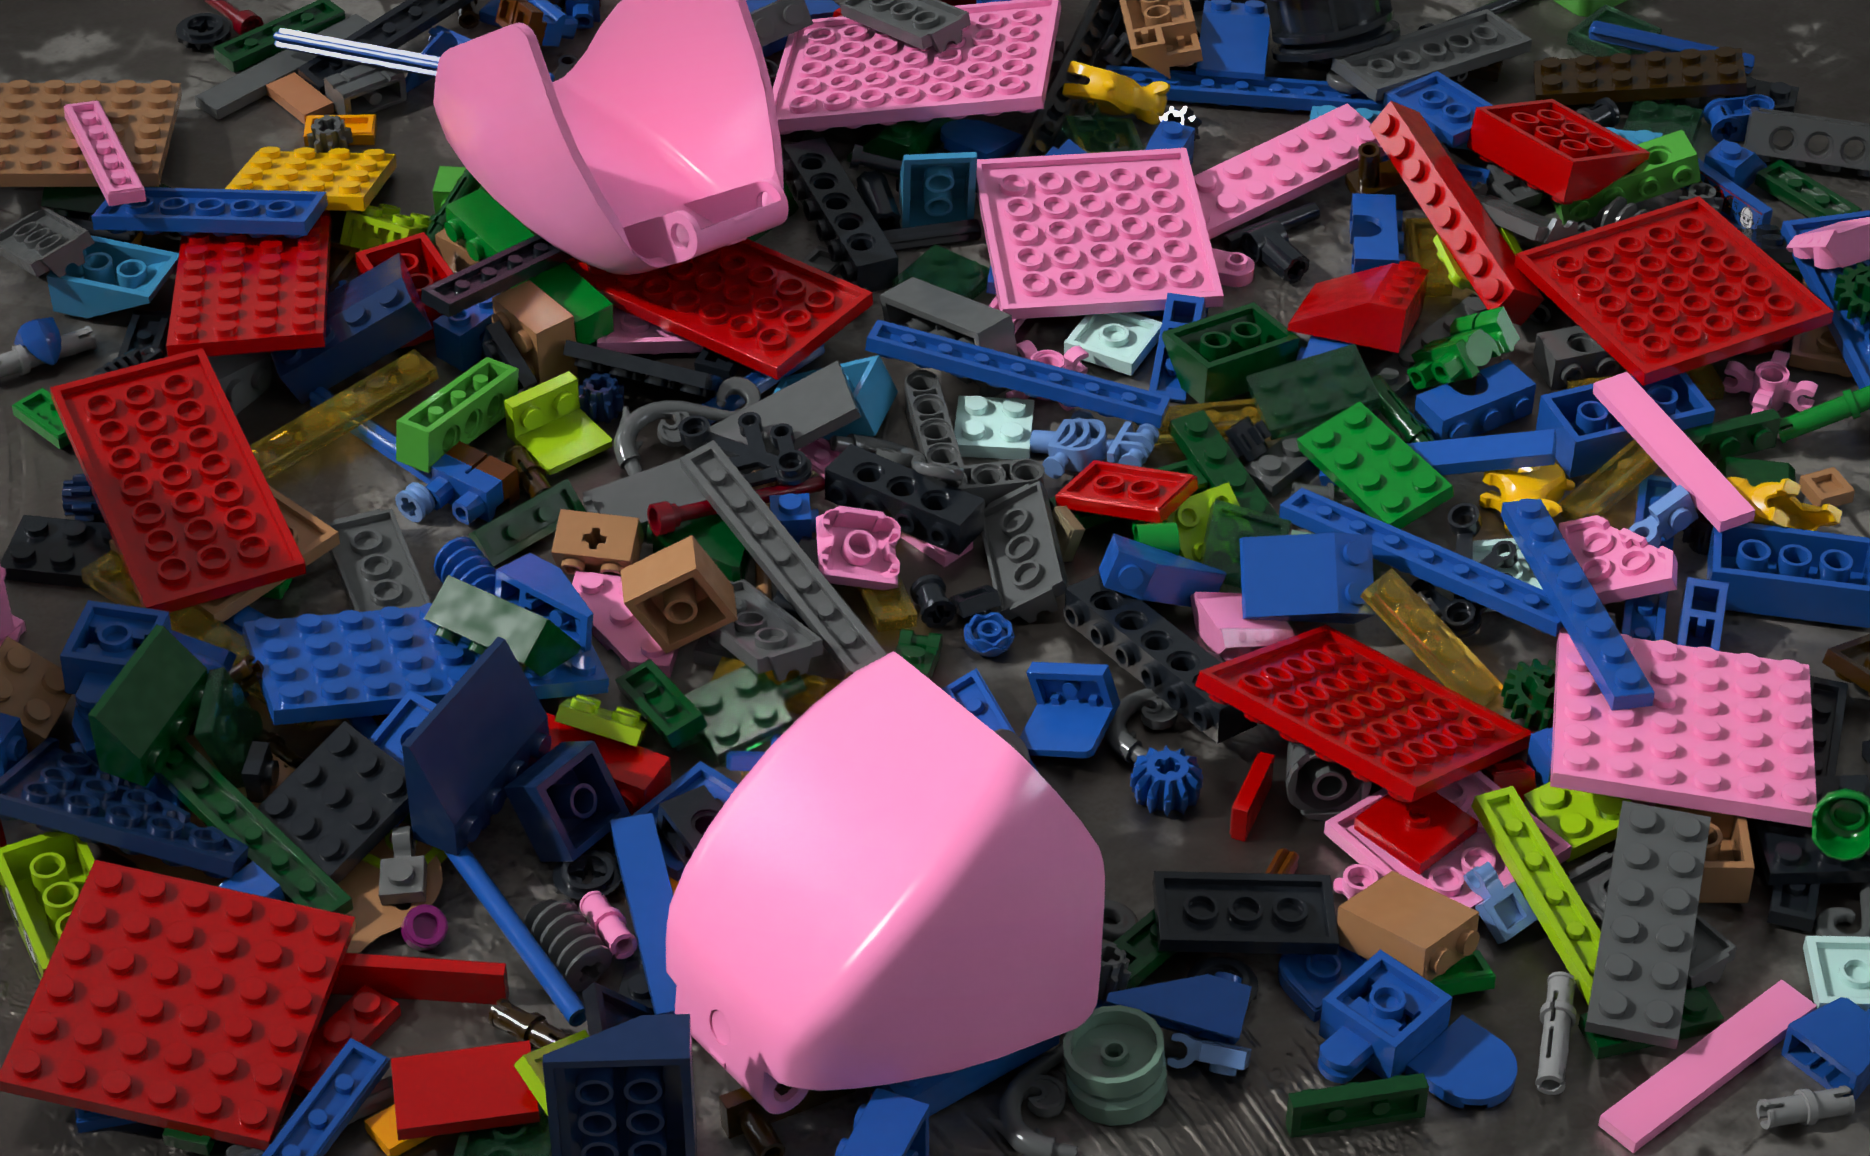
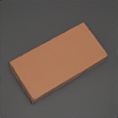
[266,72,334,125]

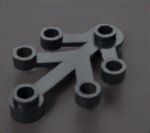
[678,412,812,487]
[1410,503,1518,638]

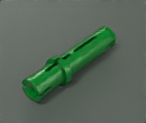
[1778,385,1870,444]

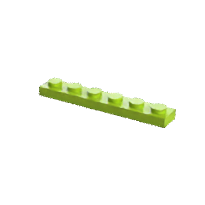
[1471,786,1601,1005]

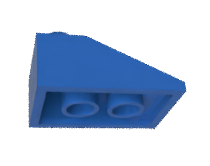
[1196,0,1271,81]
[1239,533,1375,624]

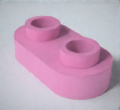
[1212,248,1255,287]

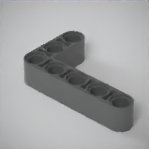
[905,370,1044,508]

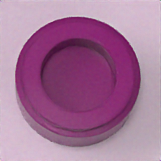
[401,904,448,952]

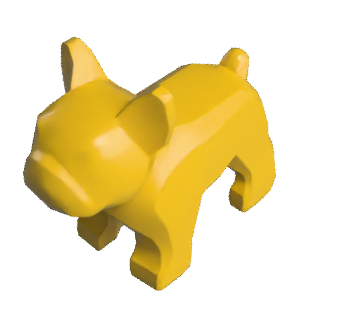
[1062,61,1170,125]
[1479,462,1575,538]
[1726,477,1842,531]

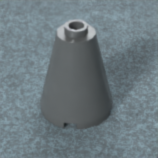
[1286,741,1372,821]

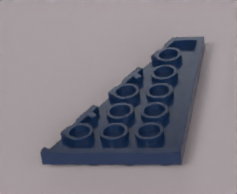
[0,737,249,878]

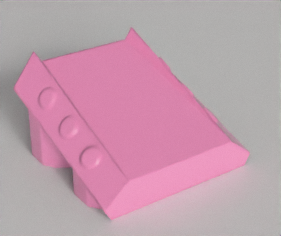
[1786,217,1870,269]
[816,506,901,591]
[1190,592,1295,661]

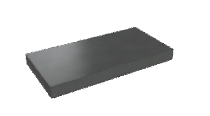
[710,361,861,474]

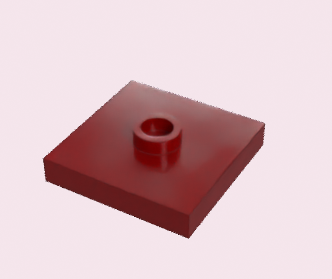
[1354,791,1478,875]

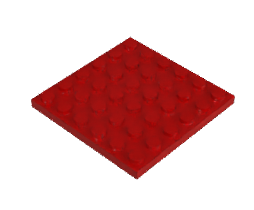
[1515,196,1834,386]
[1195,624,1534,802]
[0,860,356,1151]

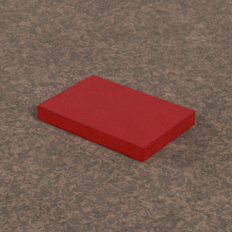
[1055,460,1198,523]
[390,1040,540,1141]

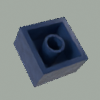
[504,741,630,862]

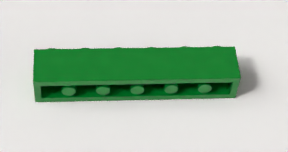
[444,188,614,345]

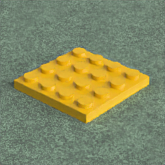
[225,146,397,211]

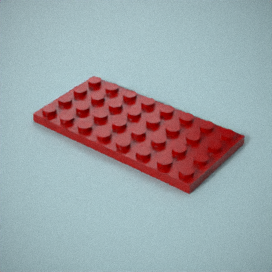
[166,210,332,357]
[565,238,873,380]
[50,348,306,612]

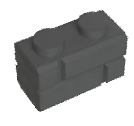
[324,64,407,115]

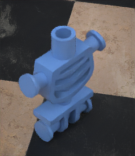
[1030,409,1159,479]

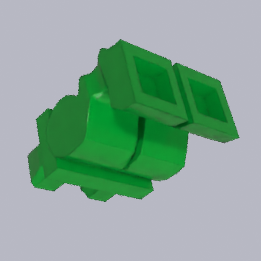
[1407,306,1520,390]

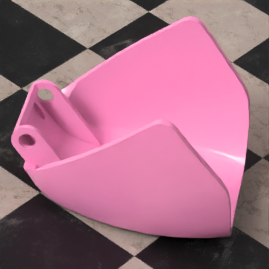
[433,0,789,275]
[666,651,1105,1114]

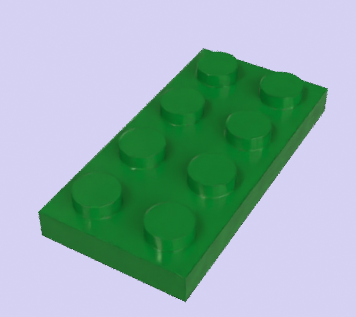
[1297,401,1454,529]

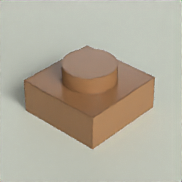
[1799,467,1855,507]

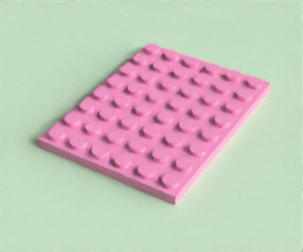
[773,0,1061,135]

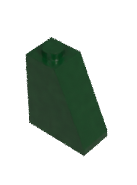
[646,514,752,582]

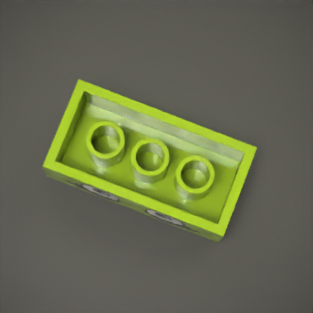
[0,831,95,981]

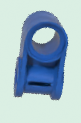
[1703,94,1775,143]

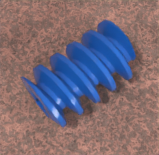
[434,537,496,595]

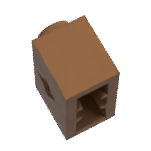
[551,509,644,576]

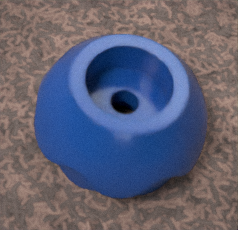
[964,612,1015,658]

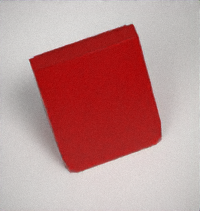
[1482,759,1536,802]

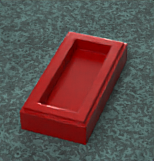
[1229,751,1275,842]

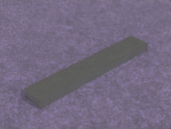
[195,14,371,120]

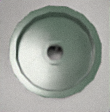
[1063,1005,1168,1126]

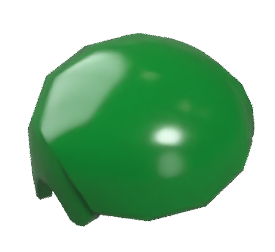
[1812,788,1870,862]

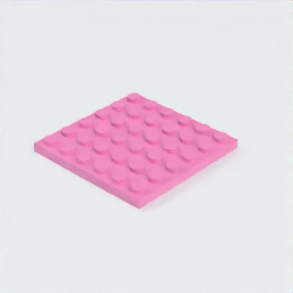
[976,148,1224,319]
[1550,627,1817,828]

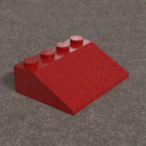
[1467,99,1650,205]
[1287,261,1430,353]

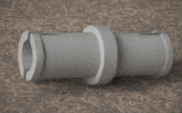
[1756,1085,1855,1129]

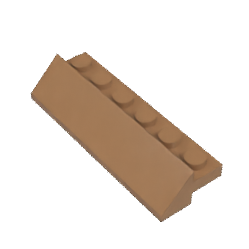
[1119,0,1203,79]

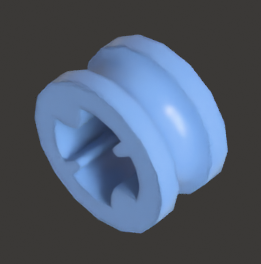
[395,482,435,522]

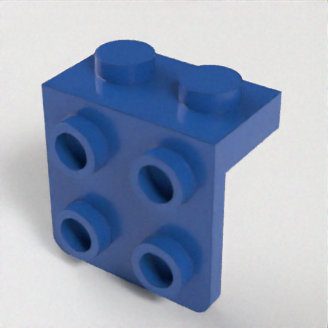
[1020,662,1121,758]

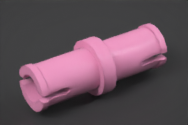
[579,891,638,959]

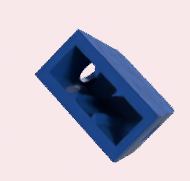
[1781,997,1870,1101]

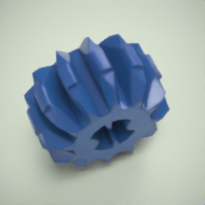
[1130,744,1203,816]

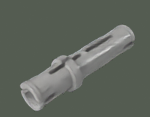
[0,326,97,378]
[1535,971,1577,1095]

